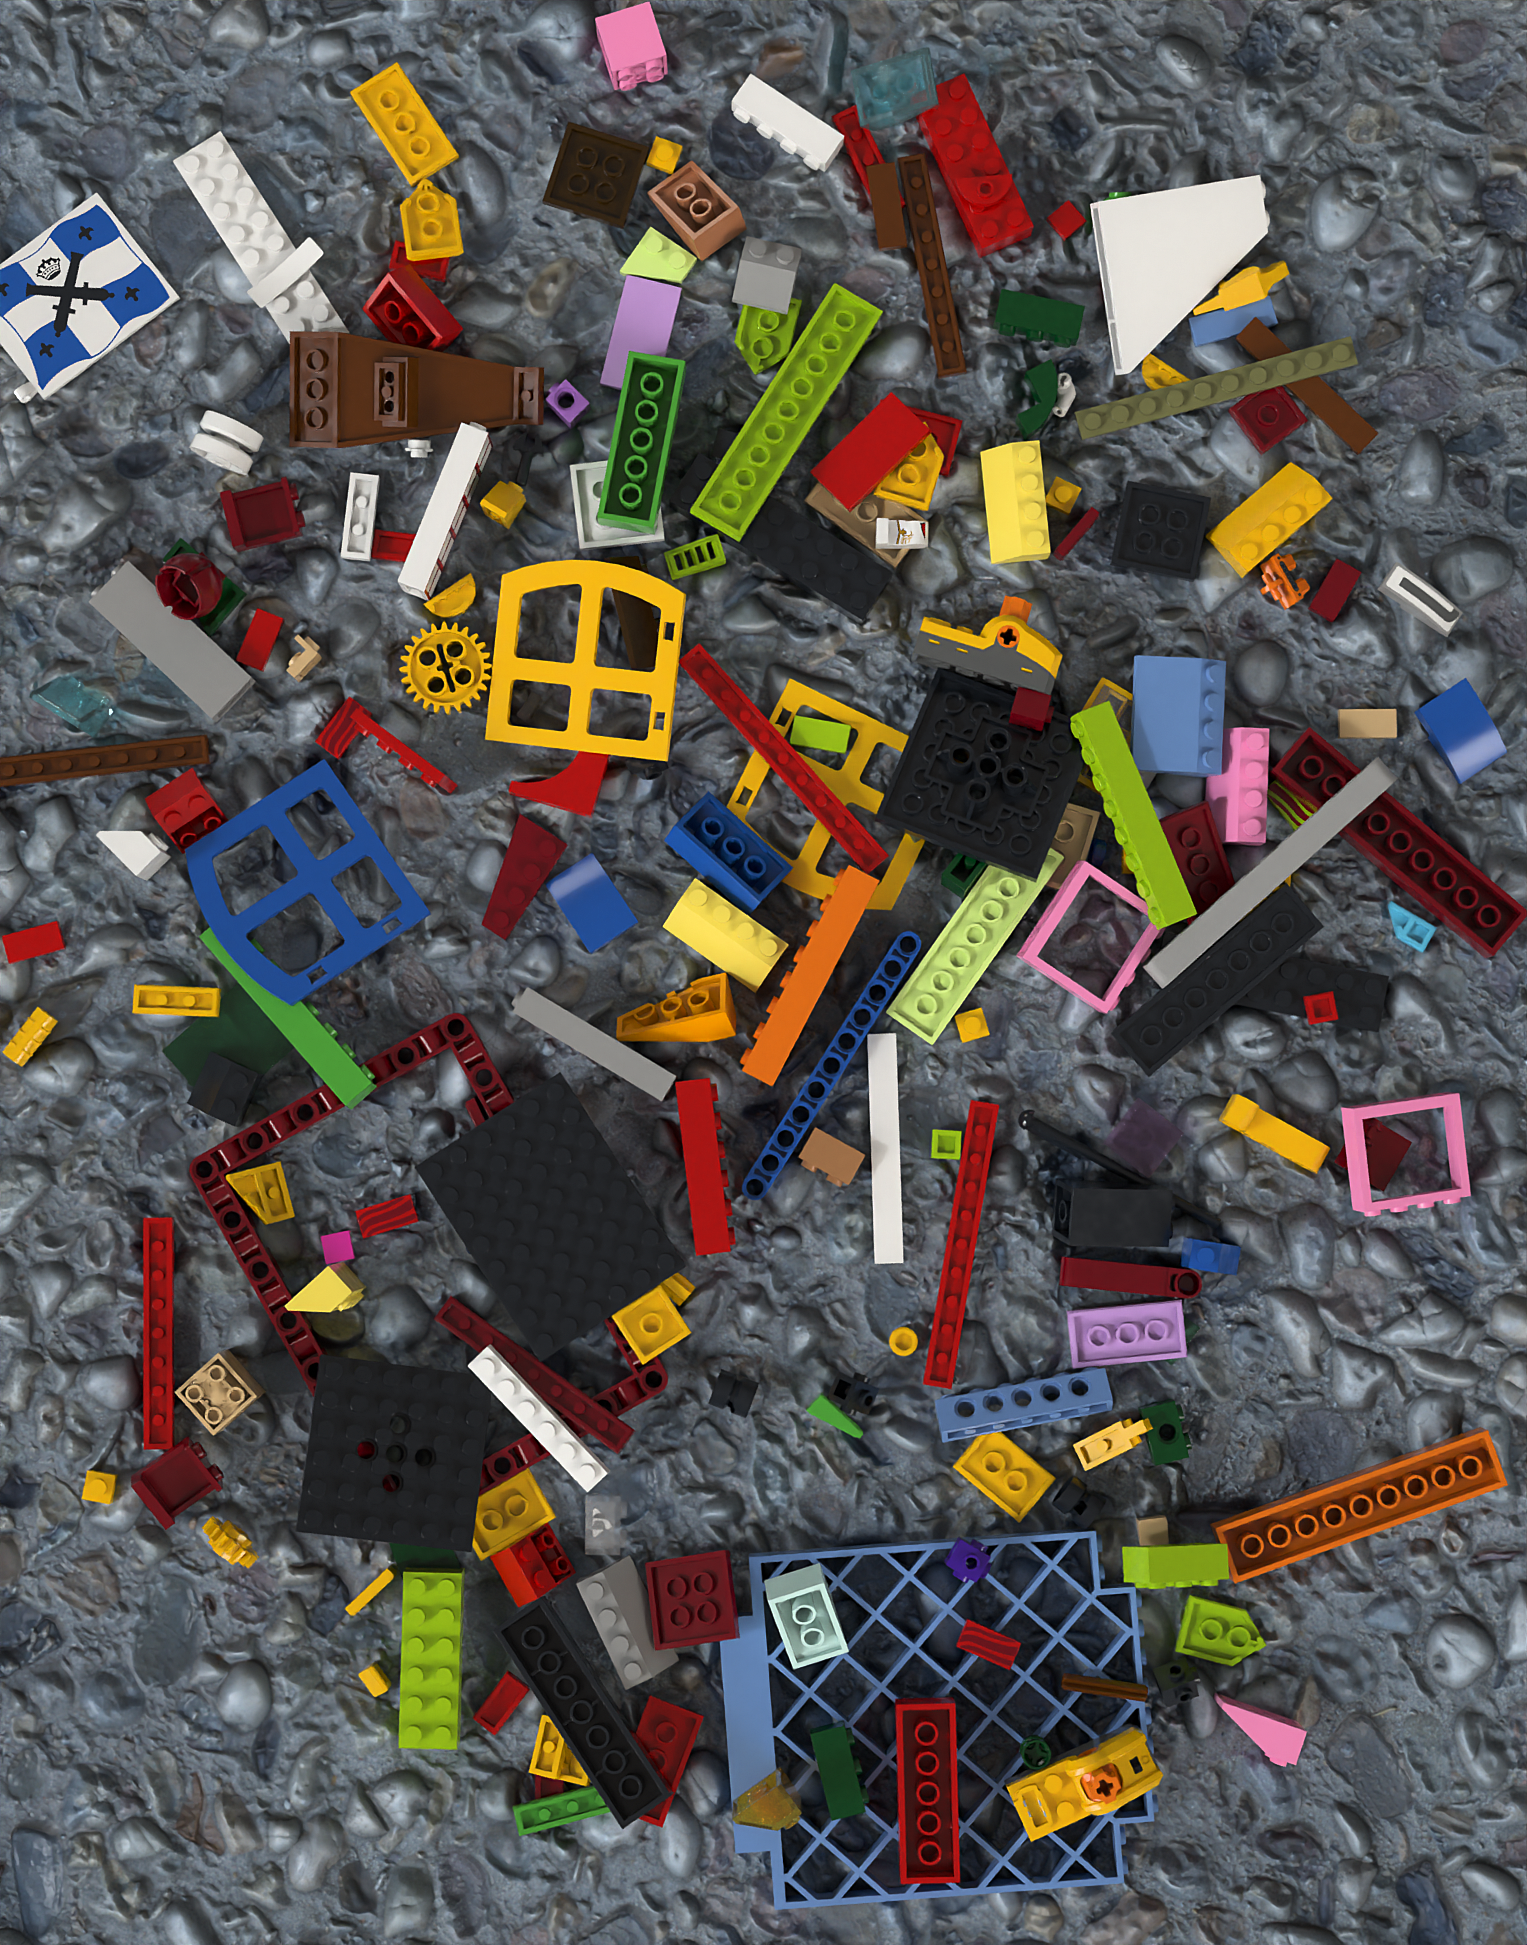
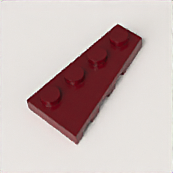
[481,814,568,941]

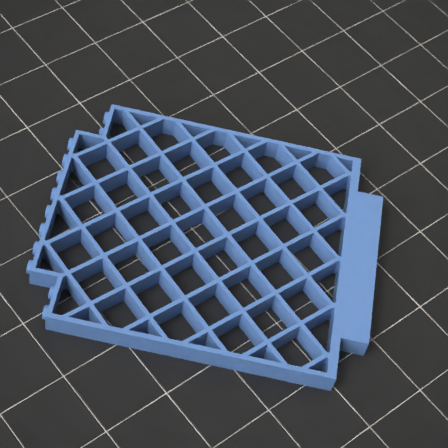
[720,1527,1158,1910]

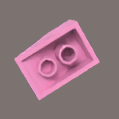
[1213,1693,1307,1767]

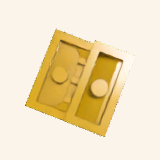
[529,1715,591,1786]

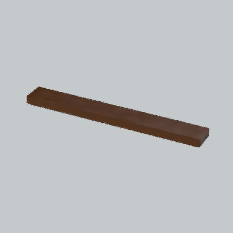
[897,153,967,379]
[0,735,211,787]

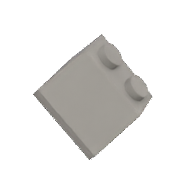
[732,236,802,315]

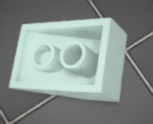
[764,1563,849,1669]

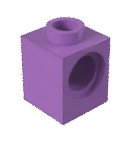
[546,379,591,429]

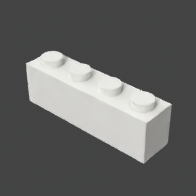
[732,74,844,172]

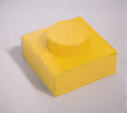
[646,136,683,175]
[1045,476,1082,515]
[954,1007,990,1043]
[82,1469,118,1504]

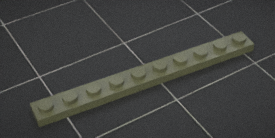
[1074,336,1358,441]

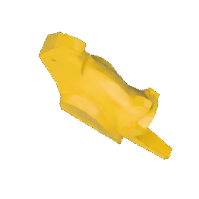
[1192,260,1289,315]

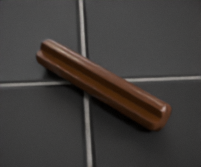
[1061,1673,1148,1702]

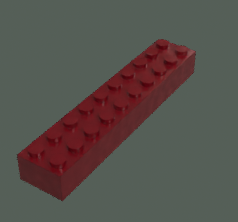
[1268,727,1527,958]

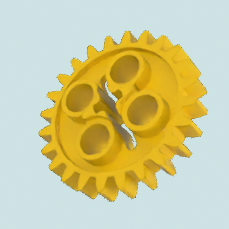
[399,622,492,715]

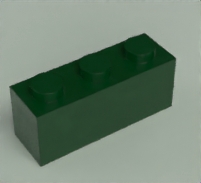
[993,289,1085,348]
[810,1720,870,1821]

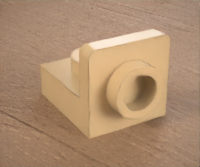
[286,635,322,682]

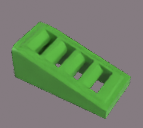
[806,1393,863,1439]

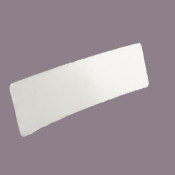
[247,237,324,308]

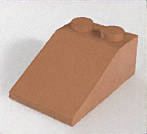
[647,160,747,261]

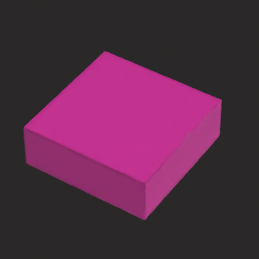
[321,1230,355,1264]

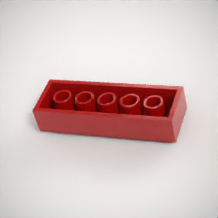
[911,73,1034,258]
[675,1078,736,1256]
[895,1697,960,1884]

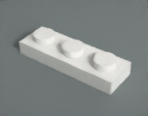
[341,472,380,561]

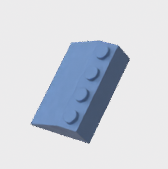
[1130,655,1226,778]

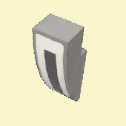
[1377,562,1462,637]

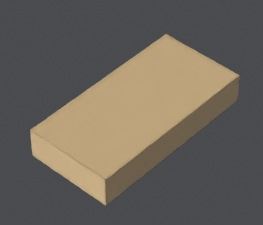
[1338,709,1397,739]

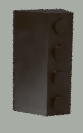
[604,556,660,672]

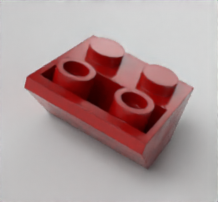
[145,768,229,854]
[490,1522,576,1608]

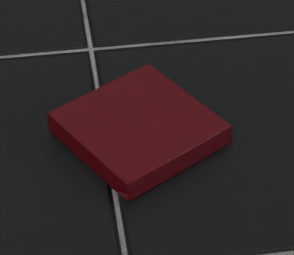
[1228,386,1308,455]

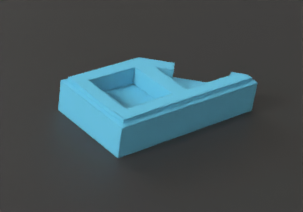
[1388,901,1437,953]

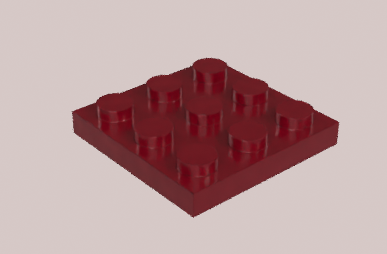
[645,1550,740,1651]

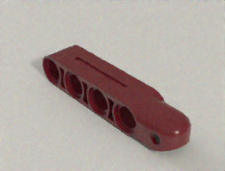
[1059,1256,1202,1298]

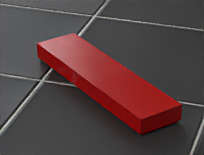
[831,104,906,208]

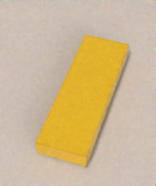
[132,984,221,1017]

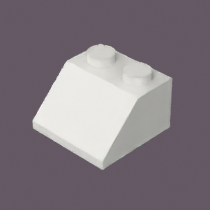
[96,831,171,881]

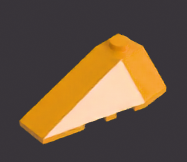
[616,972,736,1042]

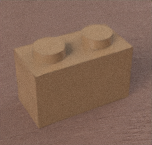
[798,1127,865,1187]

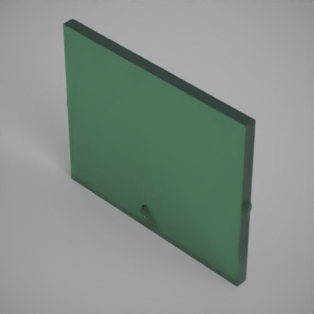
[162,983,295,1087]

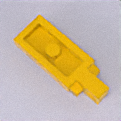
[1073,1418,1153,1471]

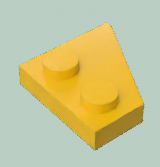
[225,1162,295,1225]

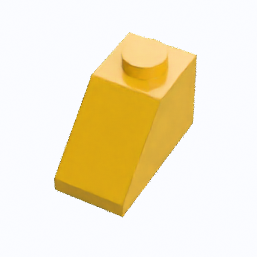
[480,480,526,529]

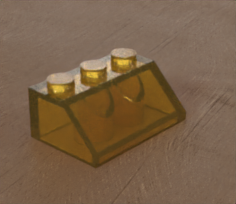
[732,1767,802,1831]

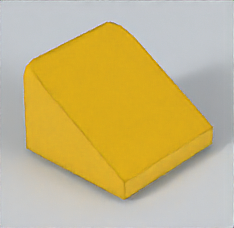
[359,1662,391,1697]

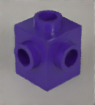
[944,1536,992,1583]

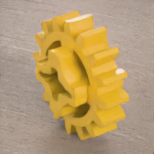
[202,1516,259,1568]

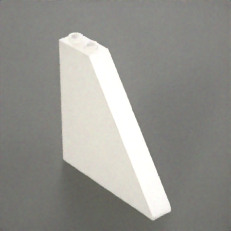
[1090,175,1270,375]

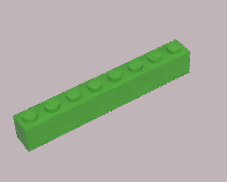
[199,927,377,1110]

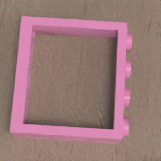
[1016,860,1166,1014]
[1341,1092,1471,1216]

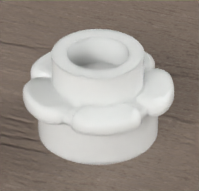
[405,439,433,457]

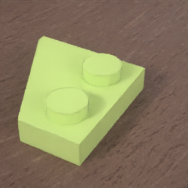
[620,226,697,284]

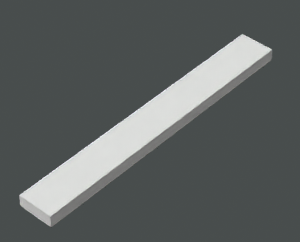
[867,1033,903,1264]

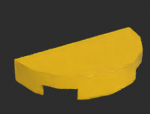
[1142,353,1191,390]
[424,573,476,618]

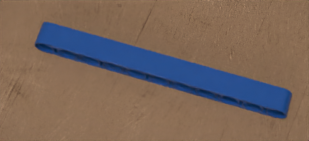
[742,931,921,1200]

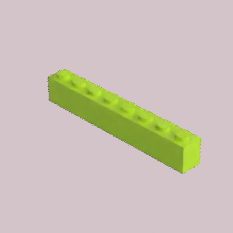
[1070,701,1197,930]

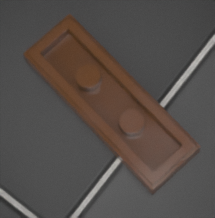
[866,162,907,251]

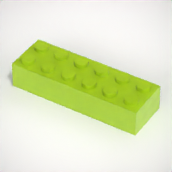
[398,1568,465,1750]

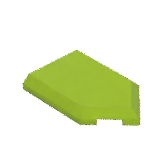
[734,298,802,376]
[1175,1595,1267,1666]

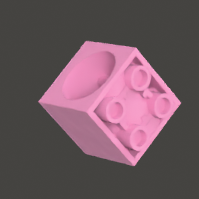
[595,2,668,91]

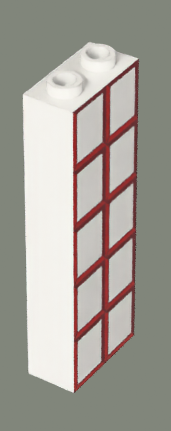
[398,422,493,601]

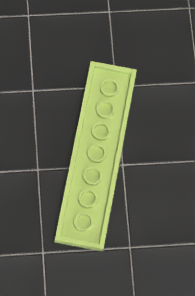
[886,848,1064,1045]

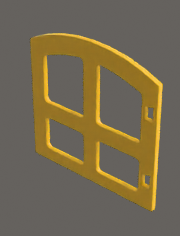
[485,560,686,761]
[726,678,963,911]

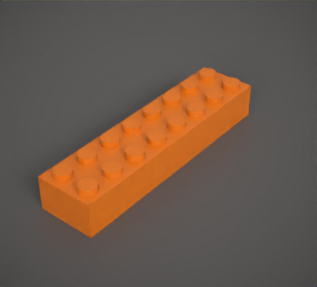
[739,865,880,1087]

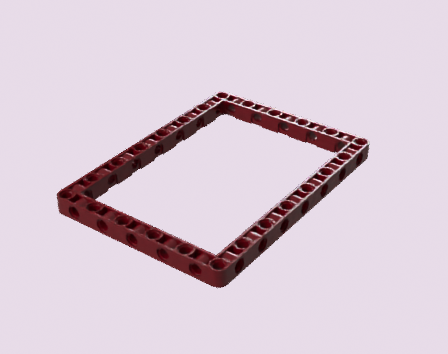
[189,1013,669,1496]

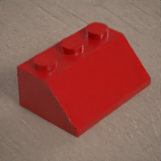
[362,264,463,352]

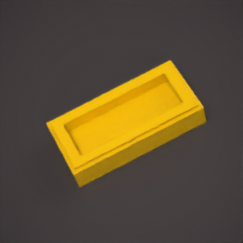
[345,1565,397,1616]

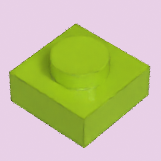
[931,1129,962,1160]

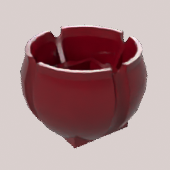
[155,552,226,620]

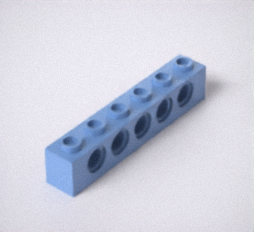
[935,1367,1113,1443]

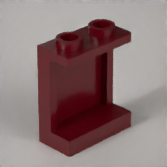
[219,476,306,552]
[131,1436,224,1530]

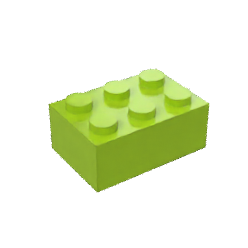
[1122,1543,1229,1589]

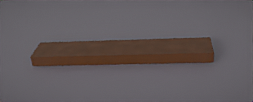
[1235,317,1379,455]

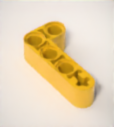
[1219,1094,1330,1174]

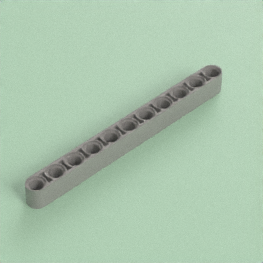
[1143,757,1398,989]

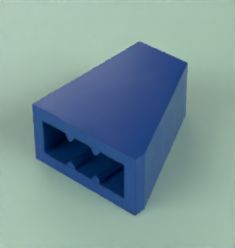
[1179,1237,1241,1275]

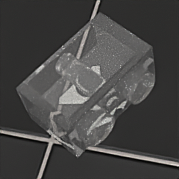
[585,1493,627,1555]

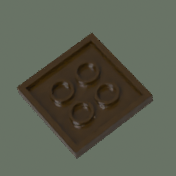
[542,121,649,229]

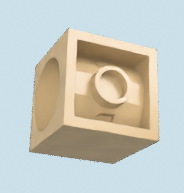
[175,1349,266,1436]

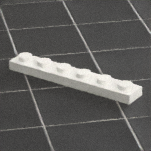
[467,1344,610,1492]

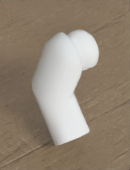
[1052,373,1076,417]

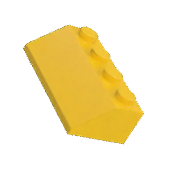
[1205,462,1333,578]

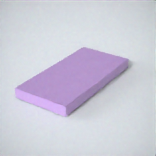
[600,275,682,390]
[1066,1299,1187,1369]

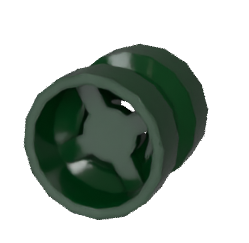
[1020,1735,1051,1769]

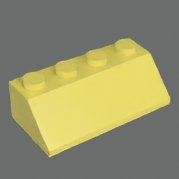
[980,440,1051,564]
[663,878,789,993]
[285,1262,366,1312]

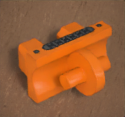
[1260,553,1310,610]

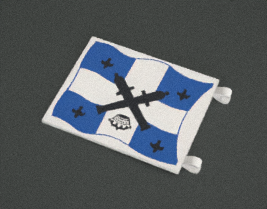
[0,192,180,403]

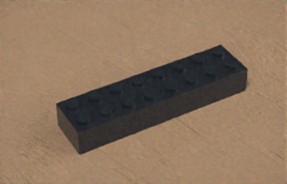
[669,453,893,626]
[493,1596,674,1829]

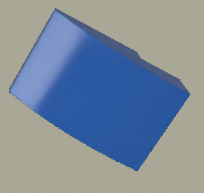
[1414,678,1507,784]
[545,853,639,955]

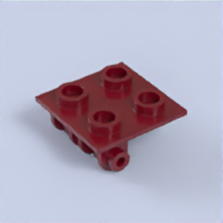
[1334,1117,1412,1192]

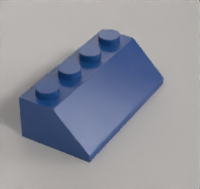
[664,791,793,916]

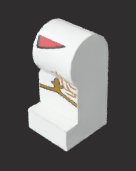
[875,518,929,549]

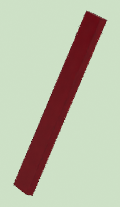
[434,1296,635,1455]

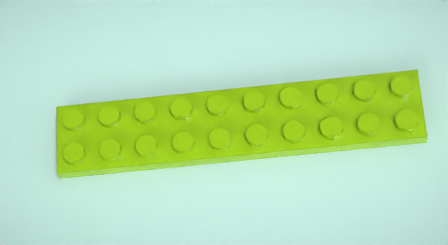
[690,283,883,542]

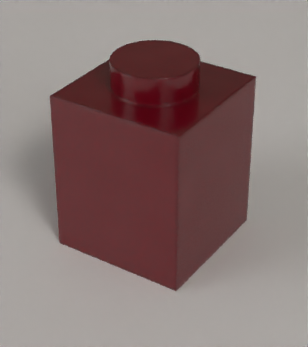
[1009,686,1054,731]

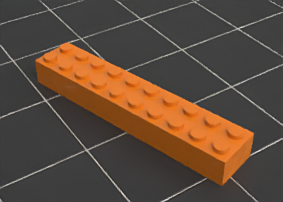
[1210,1427,1508,1583]

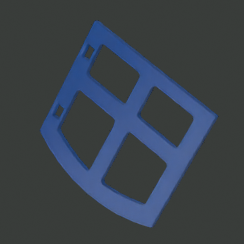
[185,759,431,1006]

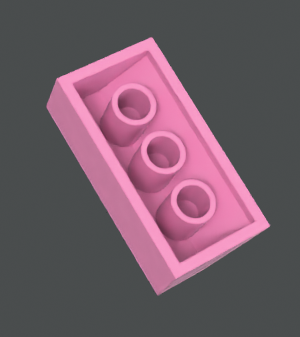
[1205,727,1269,846]

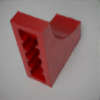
[508,751,611,819]

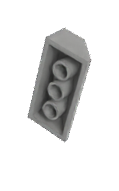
[576,1554,679,1690]

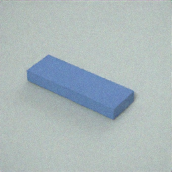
[1187,296,1278,347]

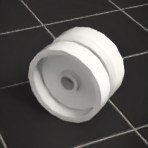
[189,410,264,475]

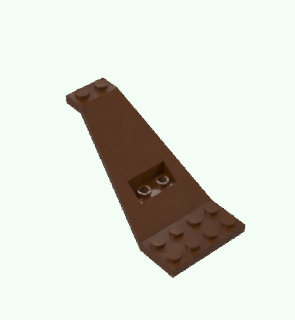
[289,331,544,448]

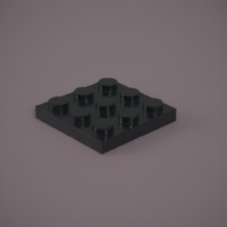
[1110,481,1211,582]

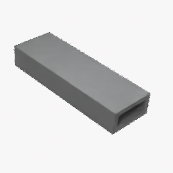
[89,561,256,722]
[511,987,678,1102]

